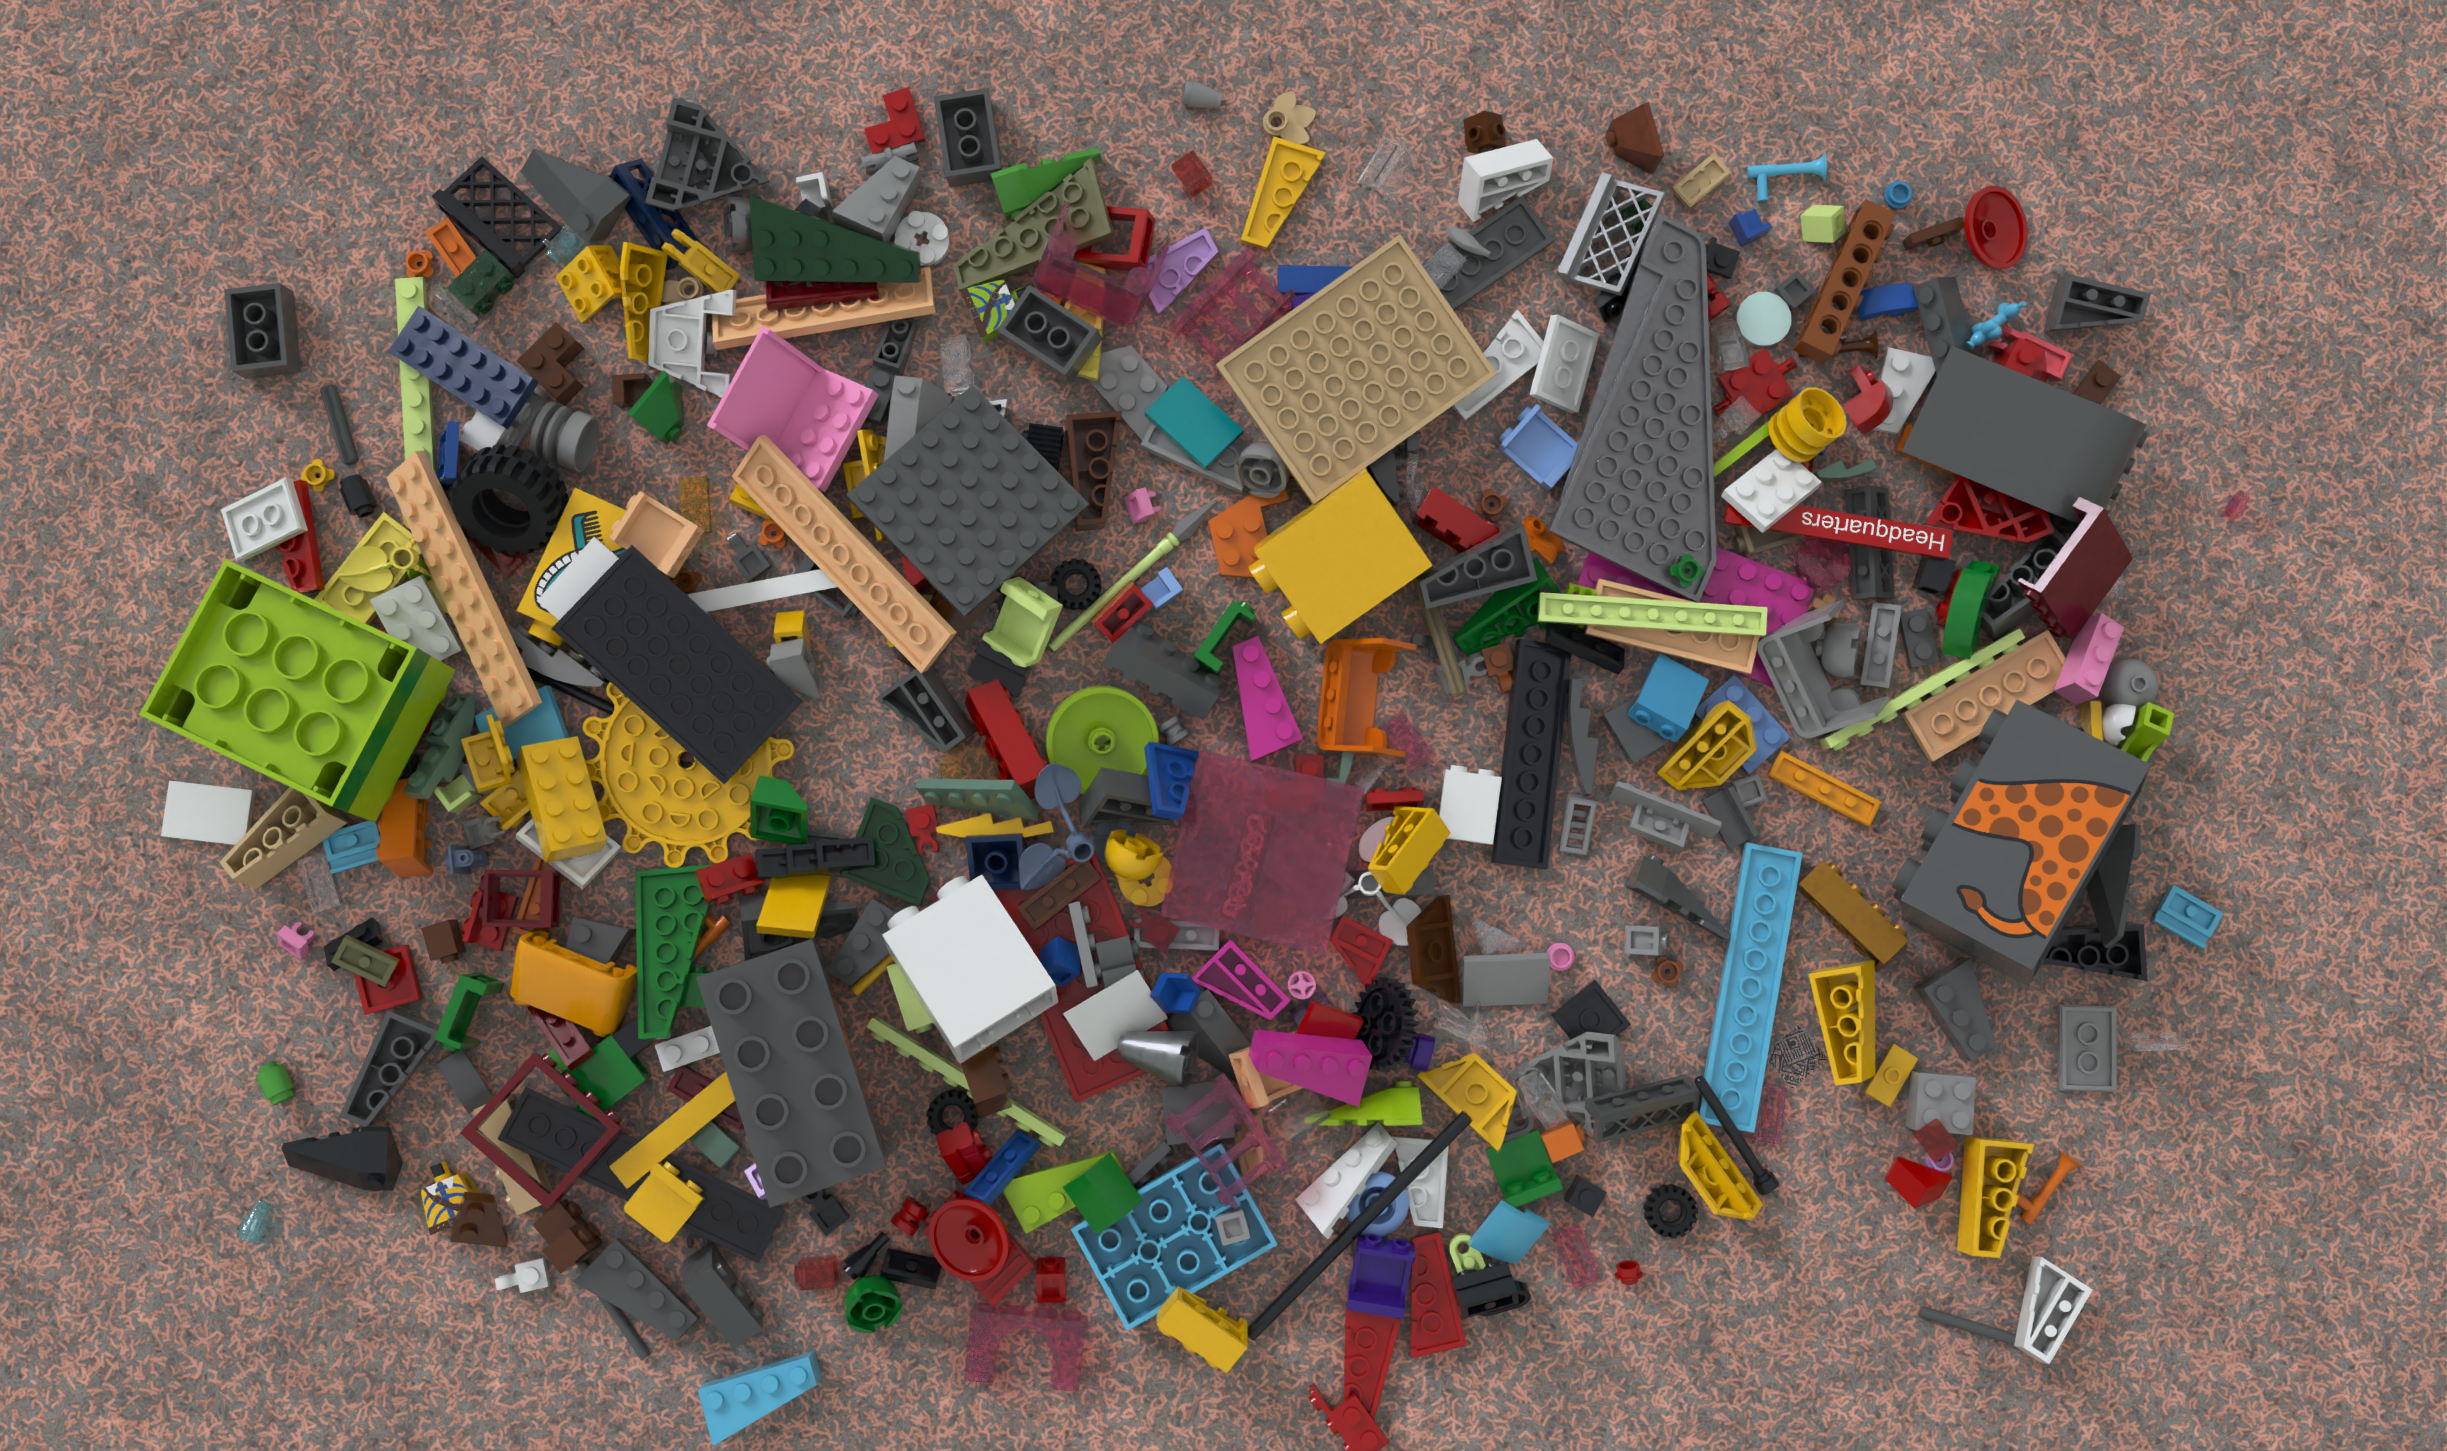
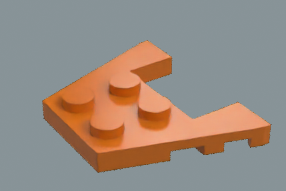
[1208,488,1288,578]

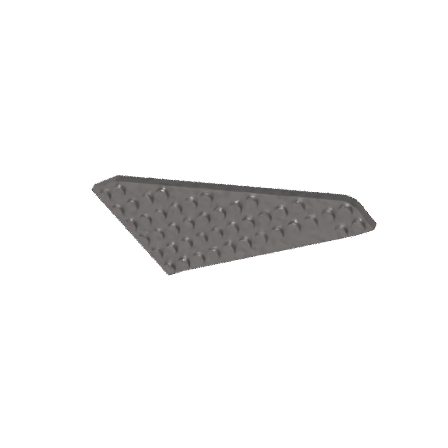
[1547,213,1717,603]

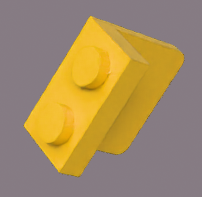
[461,714,515,793]
[624,1162,705,1243]

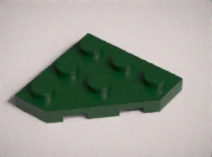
[841,797,931,906]

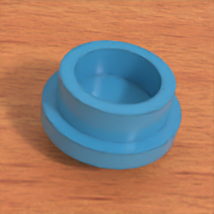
[1884,181,1912,209]

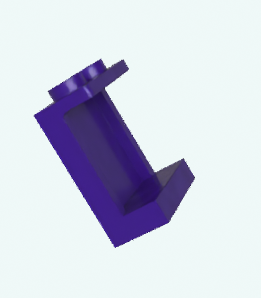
[1347,1234,1415,1319]

